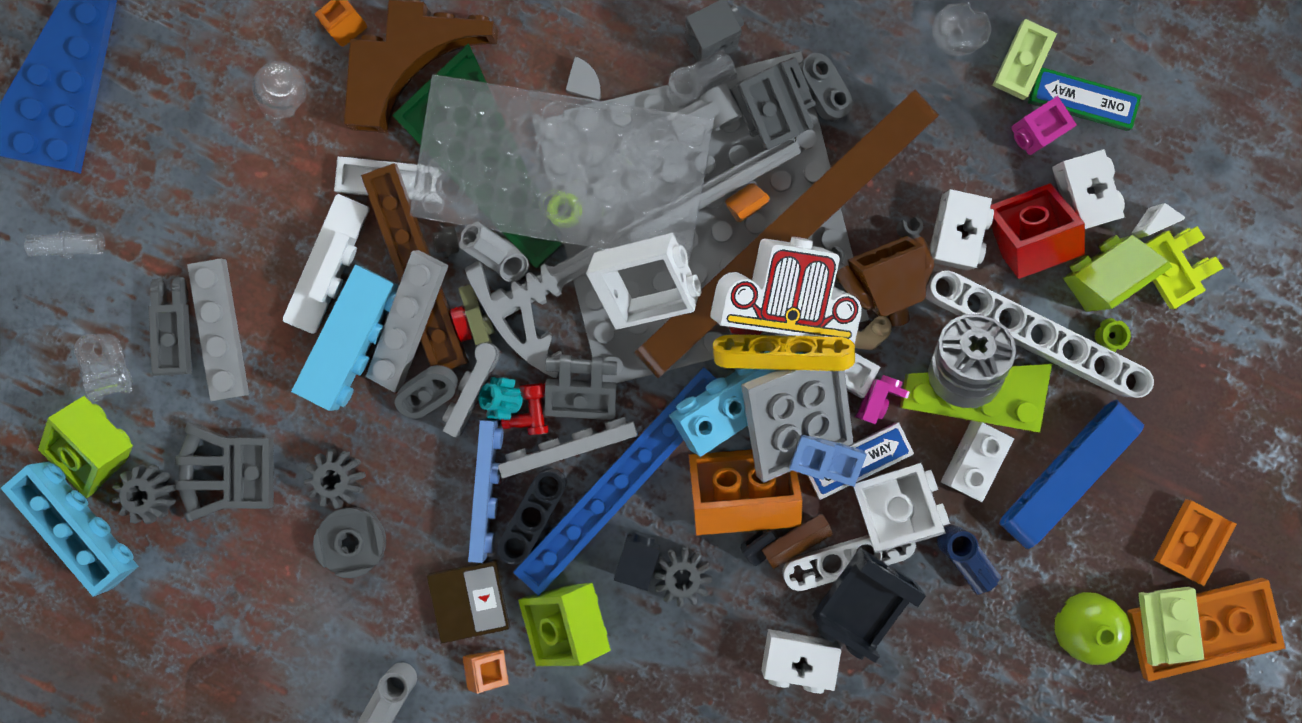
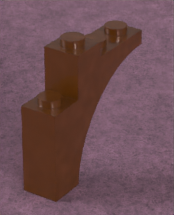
[344,0,498,133]

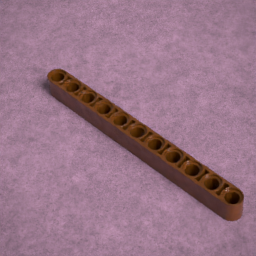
[634,89,939,378]

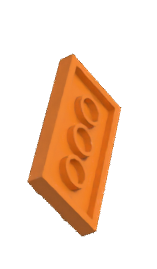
[1127,578,1286,682]

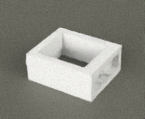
[586,233,701,330]

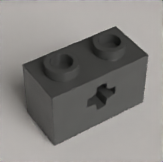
[685,0,744,68]

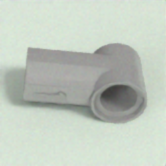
[667,83,743,146]
[459,221,529,282]
[358,662,417,723]

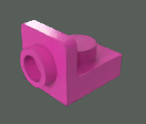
[1011,96,1077,155]
[856,375,910,424]

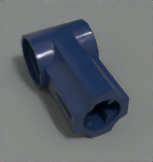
[937,525,1002,595]

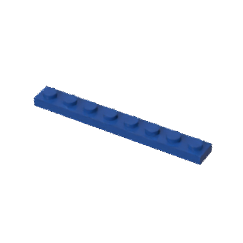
[513,367,716,596]

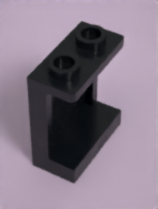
[812,547,926,663]

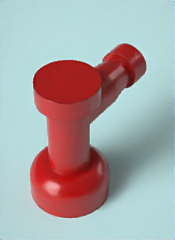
[501,383,549,435]

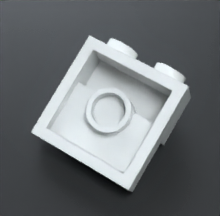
[854,463,950,553]

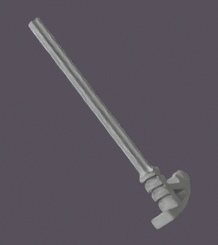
[465,138,801,378]

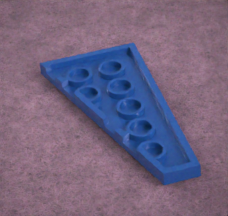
[0,0,117,174]

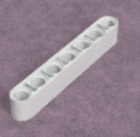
[926,271,1154,398]

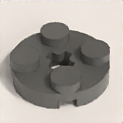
[313,507,386,578]

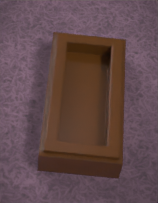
[762,514,833,569]

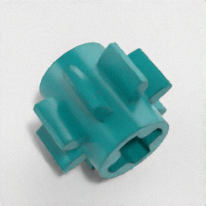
[479,377,523,420]

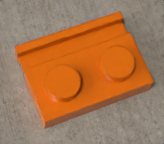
[1154,499,1237,586]

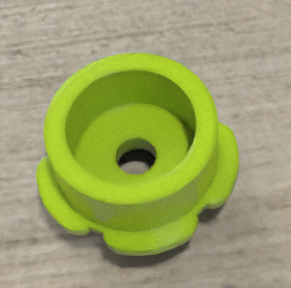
[1095,318,1131,352]

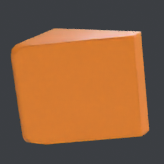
[315,0,367,47]
[725,183,770,222]
[463,650,509,694]

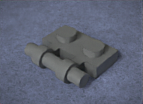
[545,355,617,420]

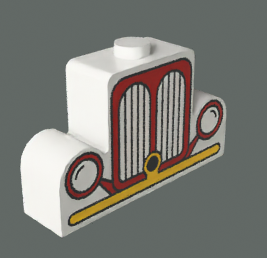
[710,237,862,344]

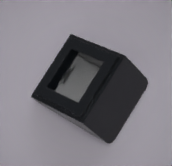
[740,529,777,566]

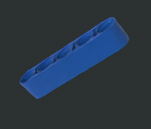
[999,400,1144,549]

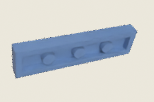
[468,419,503,563]

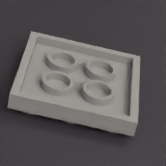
[741,370,853,483]

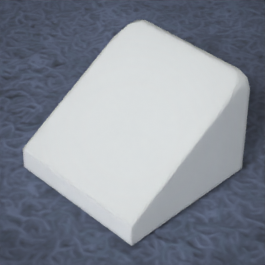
[1131,203,1185,238]

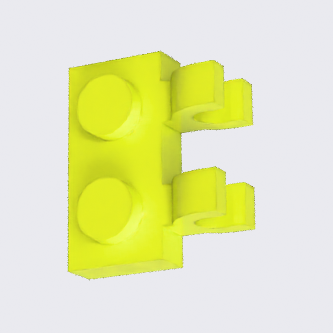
[1145,226,1224,309]

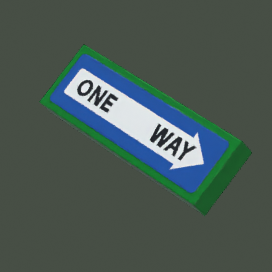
[1028,67,1142,131]

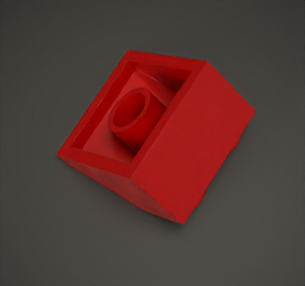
[990,183,1085,279]

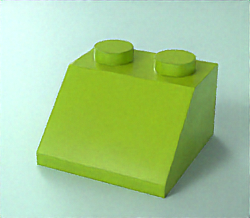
[1063,235,1172,312]
[38,396,133,499]
[518,583,611,666]

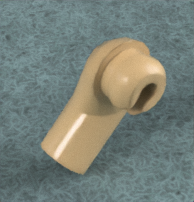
[854,316,892,350]

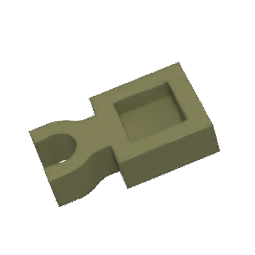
[459,284,495,346]

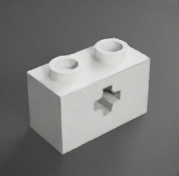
[1052,149,1125,229]
[930,189,994,271]
[941,420,1014,502]
[761,629,841,694]

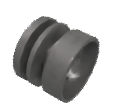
[928,314,1016,408]

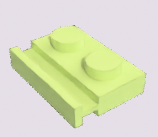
[1138,587,1204,666]

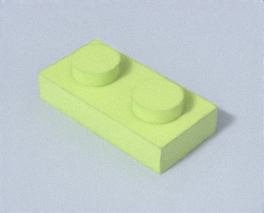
[992,19,1057,100]

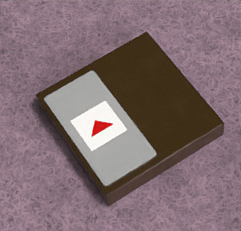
[427,560,510,644]

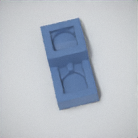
[789,435,867,487]

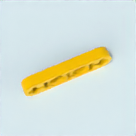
[712,335,855,371]

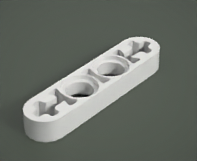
[782,535,916,591]

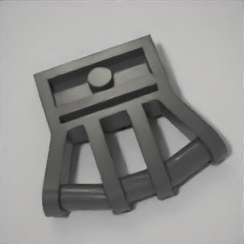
[175,422,274,523]

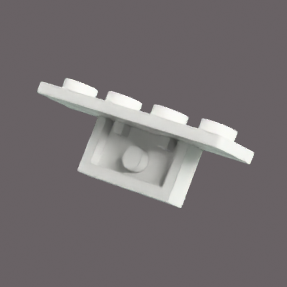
[283,194,369,334]

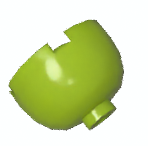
[1055,592,1131,665]

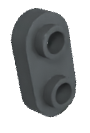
[799,53,853,122]
[395,365,458,419]

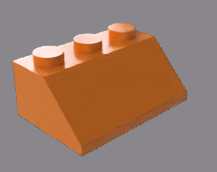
[689,449,802,536]

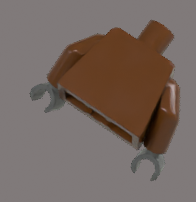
[832,217,935,326]

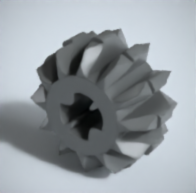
[303,449,366,509]
[111,465,176,524]
[653,546,712,607]

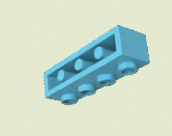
[291,265,399,411]
[669,351,803,457]
[1,461,139,597]

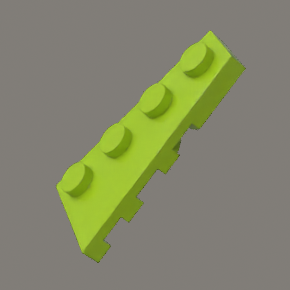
[900,364,1052,432]

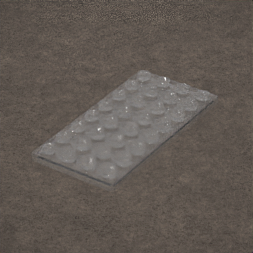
[409,74,714,264]

